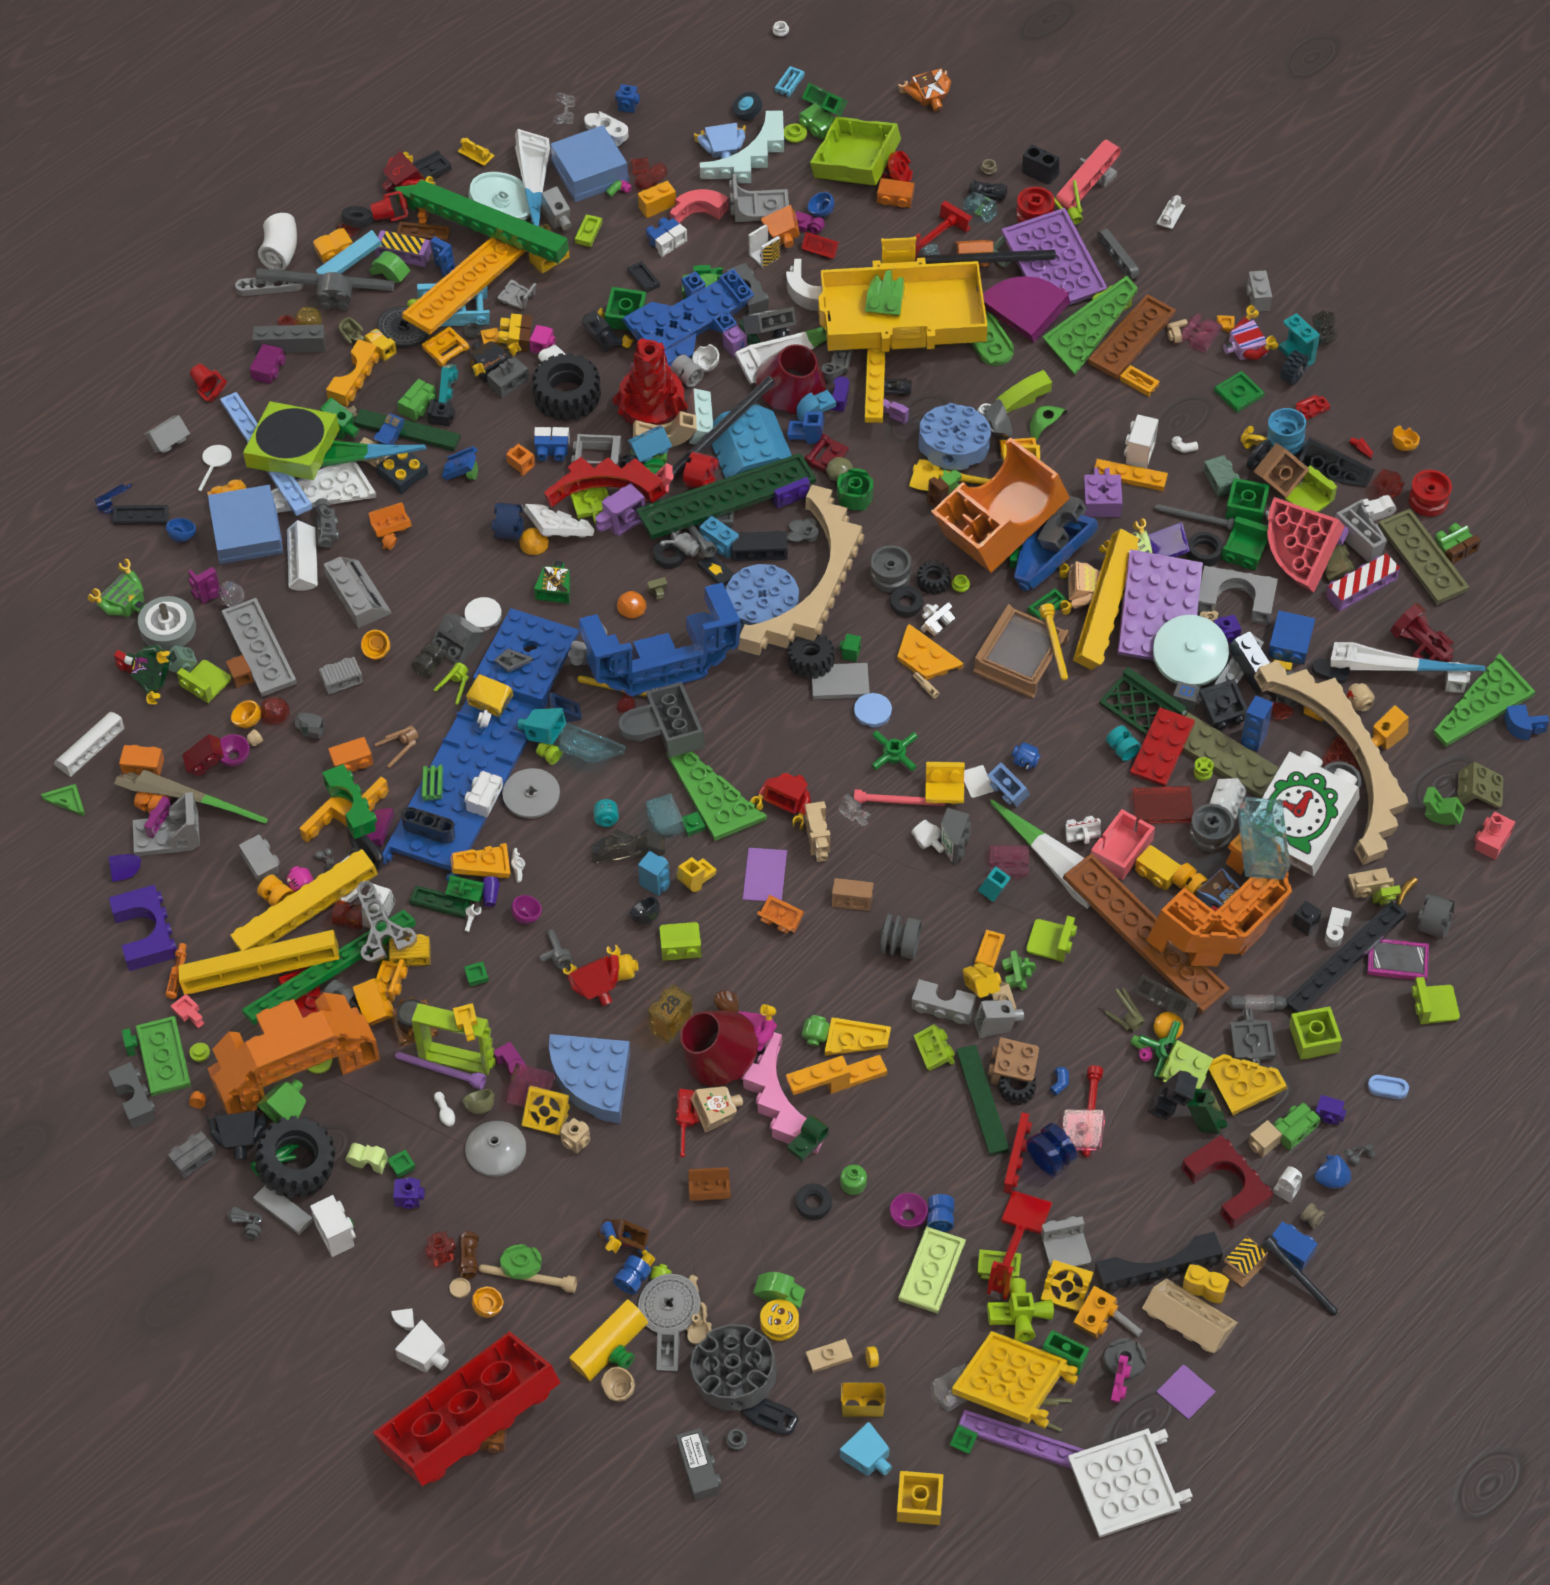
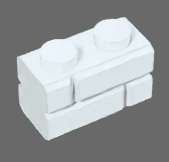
[464,771,503,817]

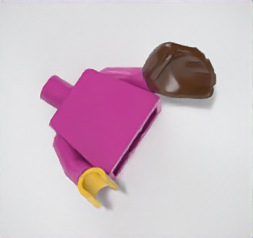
[714,990,777,1052]

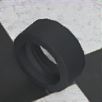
[1187,532,1223,567]

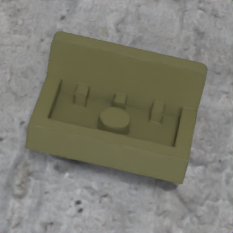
[1325,544,1355,582]

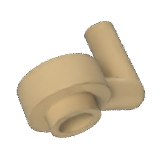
[1167,319,1188,344]

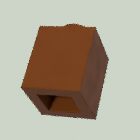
[226,655,254,689]

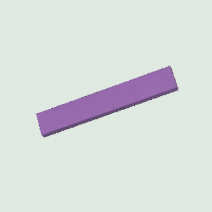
[959,1409,1085,1469]

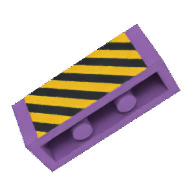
[375,230,432,267]

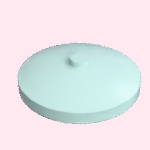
[468,172,531,221]
[1153,615,1229,686]

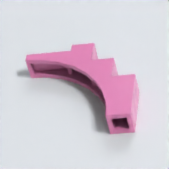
[741,1032,823,1154]

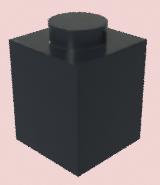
[1292,901,1322,936]

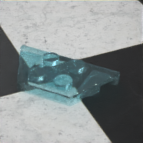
[559,722,626,763]

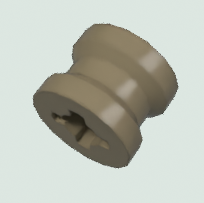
[1300,1203,1326,1229]

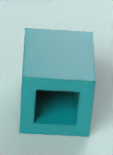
[978,866,1011,902]

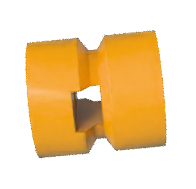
[1171,863,1208,896]
[257,875,294,906]

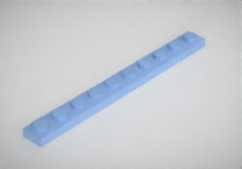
[220,392,313,516]

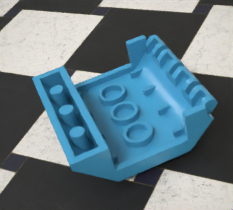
[712,404,792,478]

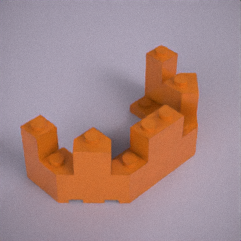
[1146,822,1292,967]
[207,993,380,1114]

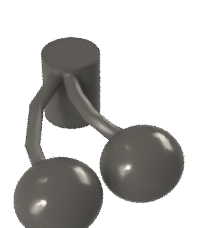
[314,848,334,871]
[1344,1144,1375,1165]

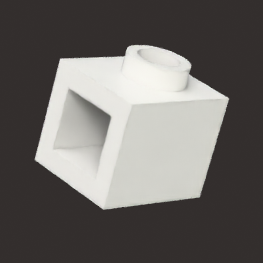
[1445,662,1470,693]

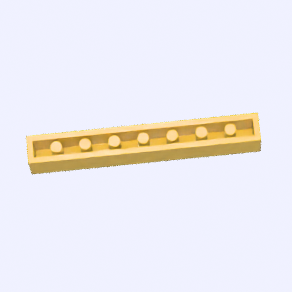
[230,849,378,951]

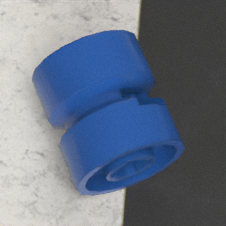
[927,1194,955,1232]
[613,1255,651,1295]

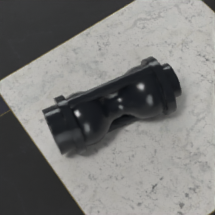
[968,180,1008,200]
[884,378,912,396]

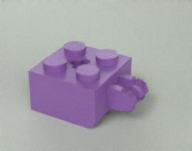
[1083,468,1122,517]
[595,484,645,536]

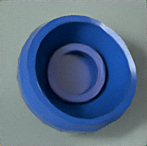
[808,192,835,218]
[166,518,196,543]

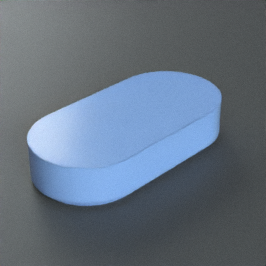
[1368,1075,1409,1099]

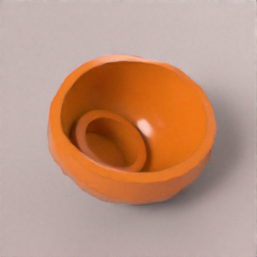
[616,591,646,619]

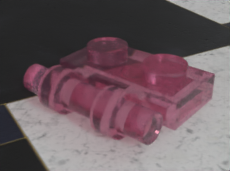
[1181,313,1222,352]
[989,845,1029,877]

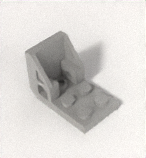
[133,792,200,856]

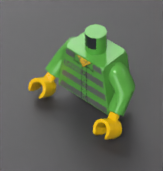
[88,559,146,617]

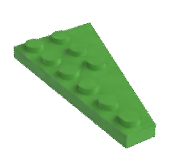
[1043,276,1138,376]
[1434,653,1535,747]
[666,751,767,841]

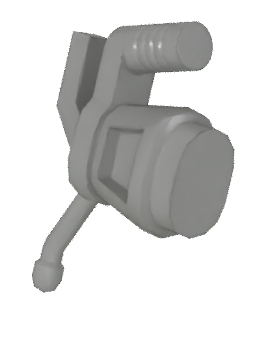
[660,530,701,557]

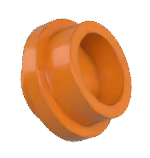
[382,533,398,550]

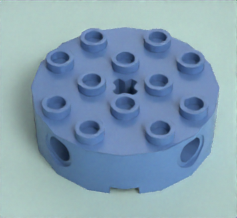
[918,403,991,470]
[726,564,799,631]

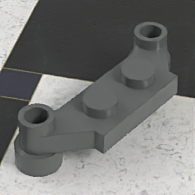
[822,349,853,384]

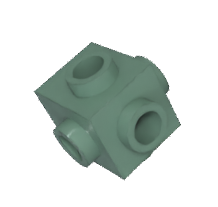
[169,645,198,673]

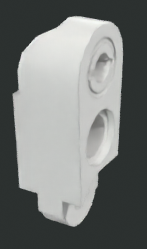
[584,111,629,146]

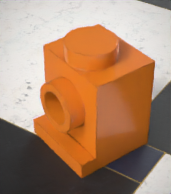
[506,443,535,476]

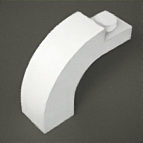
[786,259,821,311]

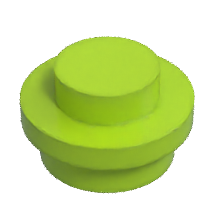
[951,575,970,592]
[190,1043,210,1062]

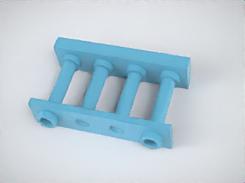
[417,283,490,327]

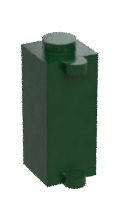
[1187,1089,1228,1134]

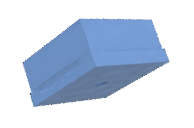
[551,125,629,202]
[208,485,283,564]

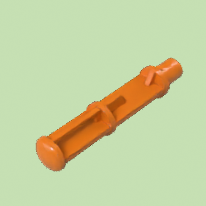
[165,943,187,999]

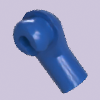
[1050,1067,1069,1096]

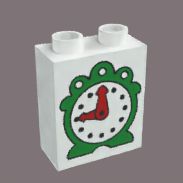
[1244,751,1360,876]

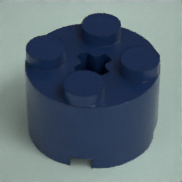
[492,502,524,541]

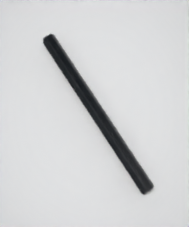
[917,249,1056,264]
[672,376,775,480]

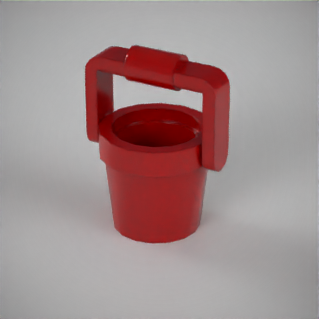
[370,191,409,222]
[190,364,227,402]

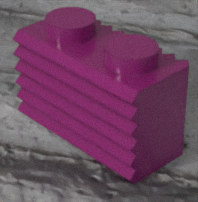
[250,344,286,384]

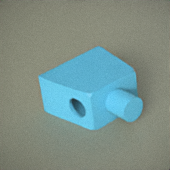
[840,1422,893,1476]

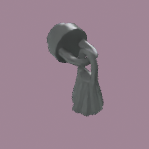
[227,1207,262,1240]

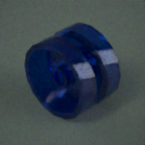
[1026,1123,1078,1176]

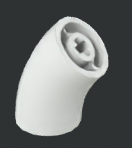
[258,213,297,271]

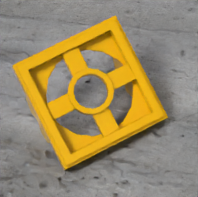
[521,1086,570,1135]
[1041,1260,1093,1312]

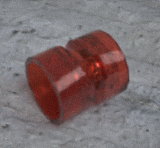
[332,900,363,930]

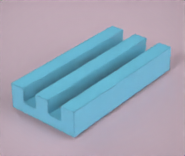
[774,66,805,97]

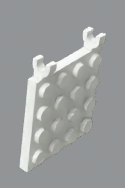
[1068,1428,1193,1538]

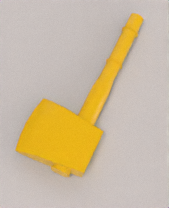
[909,459,991,491]

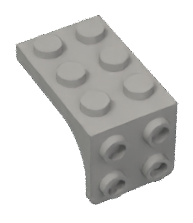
[729,174,789,222]

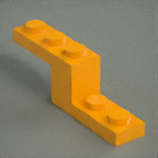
[299,777,389,843]
[786,1055,887,1095]

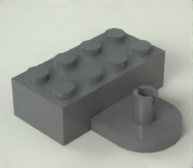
[619,682,705,757]

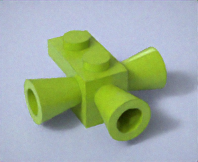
[986,1278,1054,1342]

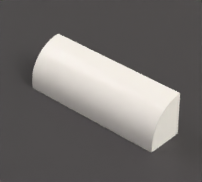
[287,520,318,591]
[54,712,125,777]

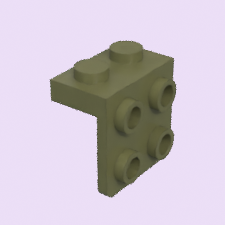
[1457,762,1503,808]

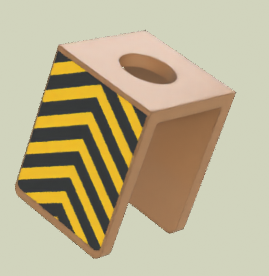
[1222,1236,1268,1288]

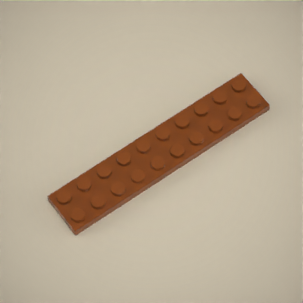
[1063,853,1230,1014]

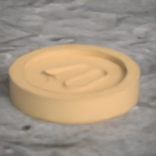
[450,1278,471,1299]

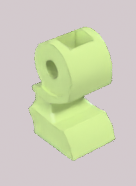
[345,1143,388,1175]

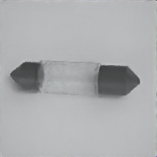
[1226,994,1288,1011]

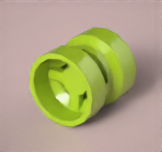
[536,743,563,765]

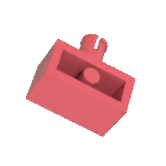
[1474,811,1515,860]

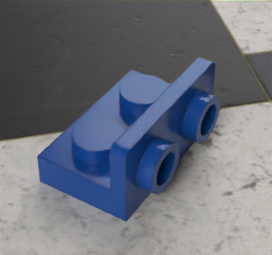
[431,236,455,277]

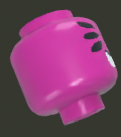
[286,866,314,893]

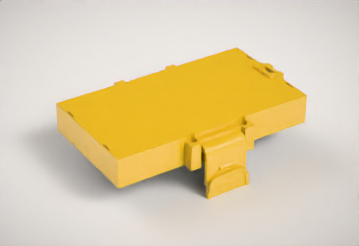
[818,237,988,352]

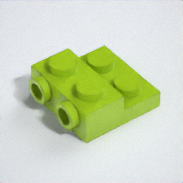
[1159,1040,1213,1089]

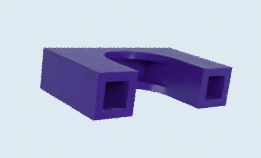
[109,885,177,971]

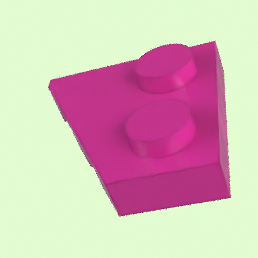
[1111,1355,1131,1404]

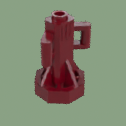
[1390,603,1455,662]

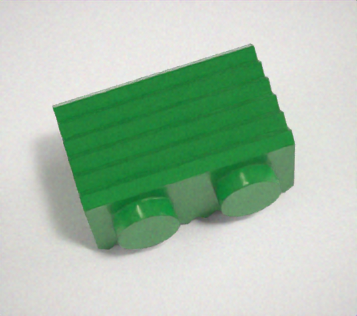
[1042,1330,1089,1375]

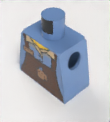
[1196,868,1240,908]

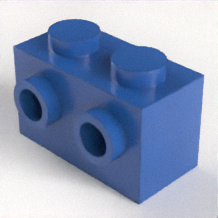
[1272,1221,1318,1271]

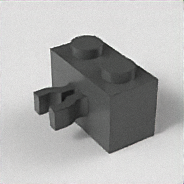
[487,357,529,398]

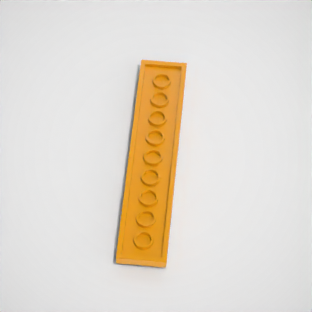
[402,237,526,334]

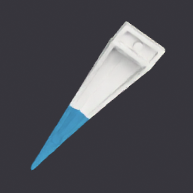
[515,129,550,226]
[1331,642,1485,671]

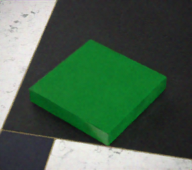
[1214,371,1265,413]

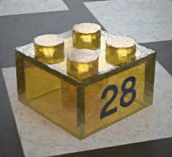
[648,984,693,1044]

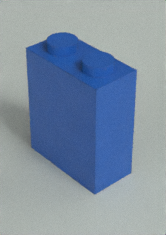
[1268,611,1315,664]

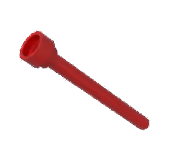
[1082,1065,1103,1157]

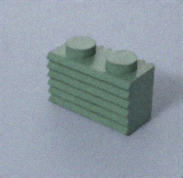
[1203,455,1240,497]

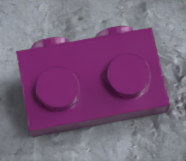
[188,567,220,604]

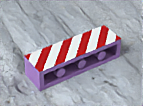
[1326,553,1400,612]

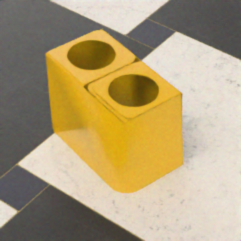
[466,674,513,718]
[841,1383,885,1417]

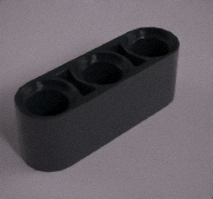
[401,807,456,843]

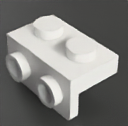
[1209,778,1246,820]

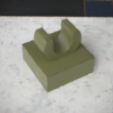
[646,577,667,600]

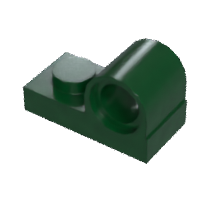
[787,1115,829,1162]

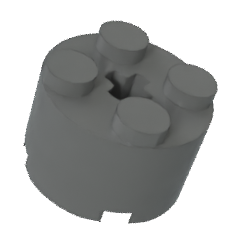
[316,272,353,311]
[1417,893,1455,938]

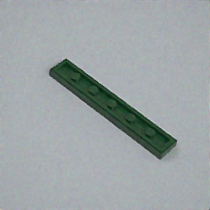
[354,409,461,451]
[956,1045,1009,1156]

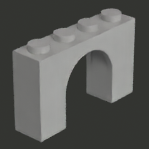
[1197,566,1278,625]

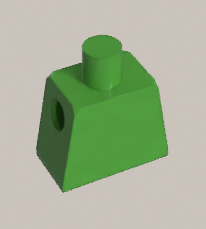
[256,1079,306,1124]

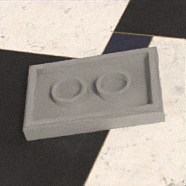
[812,663,869,700]

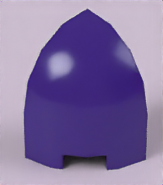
[108,854,141,882]

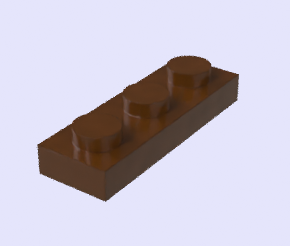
[397,222,451,243]

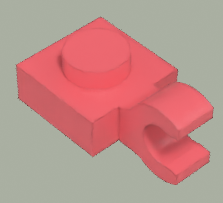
[171,994,205,1029]

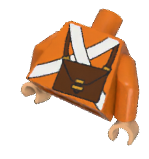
[898,68,951,111]

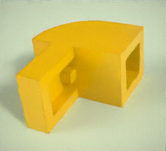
[677,857,717,892]

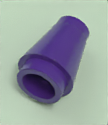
[482,876,500,907]

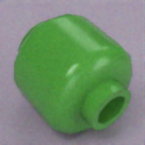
[802,1015,830,1046]
[840,1164,867,1195]

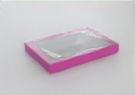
[1367,939,1429,981]

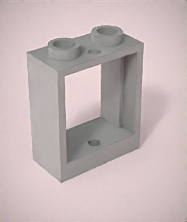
[572,434,621,468]

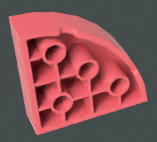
[1267,497,1345,593]

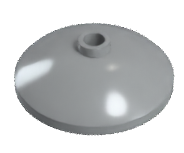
[465,1121,526,1177]

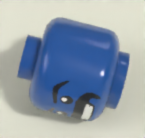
[1011,742,1041,770]

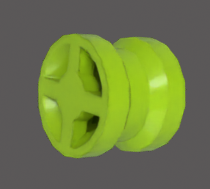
[1193,757,1214,781]

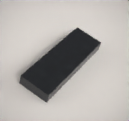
[113,505,169,525]

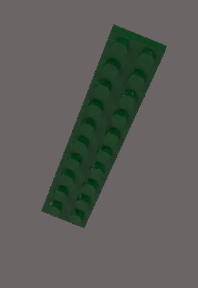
[636,453,816,540]

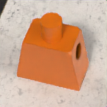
[761,205,800,248]

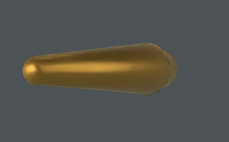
[1397,877,1418,906]

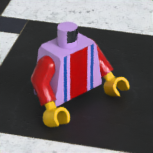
[1223,305,1278,360]

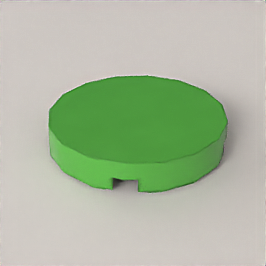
[500,1244,542,1280]

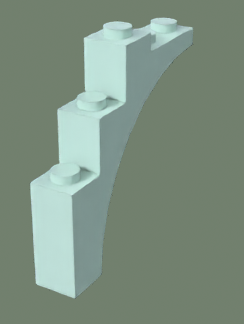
[700,111,784,183]

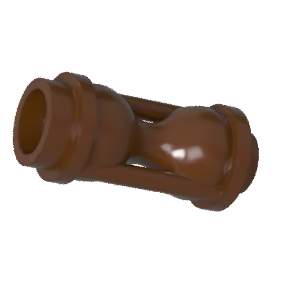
[458,1231,479,1279]

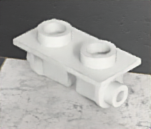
[1156,195,1185,229]

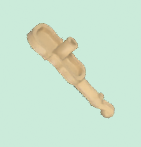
[686,1275,712,1345]

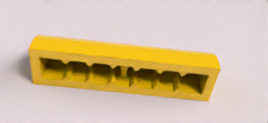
[569,1299,648,1381]

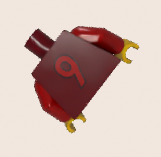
[382,150,436,193]

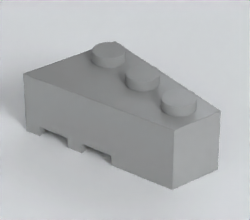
[1335,499,1387,563]

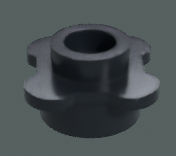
[772,327,791,339]

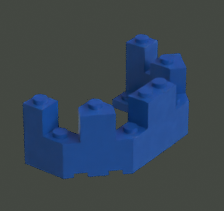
[579,583,740,697]

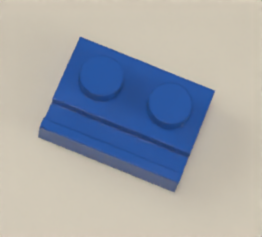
[442,446,478,481]

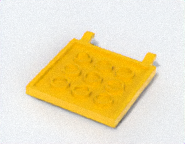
[952,1331,1078,1429]

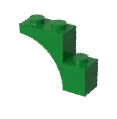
[802,83,848,117]

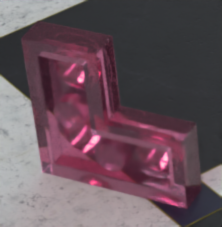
[505,1062,555,1107]

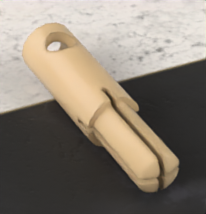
[913,672,940,699]

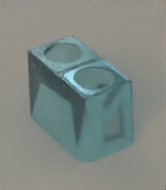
[645,793,685,841]

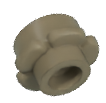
[980,159,997,175]

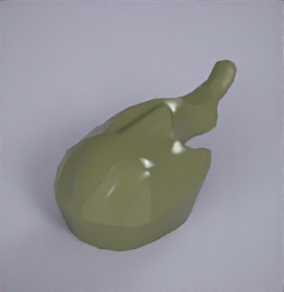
[339,317,365,343]

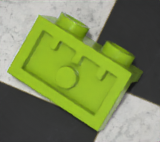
[913,1024,955,1071]

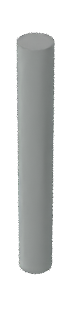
[1113,1310,1143,1337]

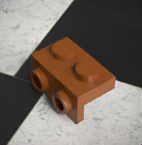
[688,1167,731,1201]

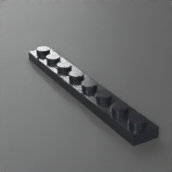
[1286,901,1407,1013]

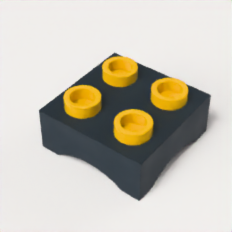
[376,452,429,495]

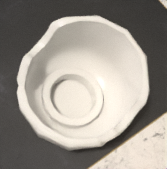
[692,344,719,372]

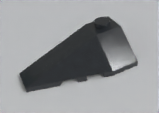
[1298,436,1375,486]

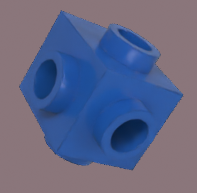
[615,84,640,113]

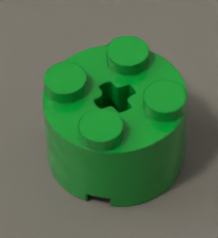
[837,468,873,511]

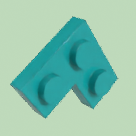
[439,364,459,403]

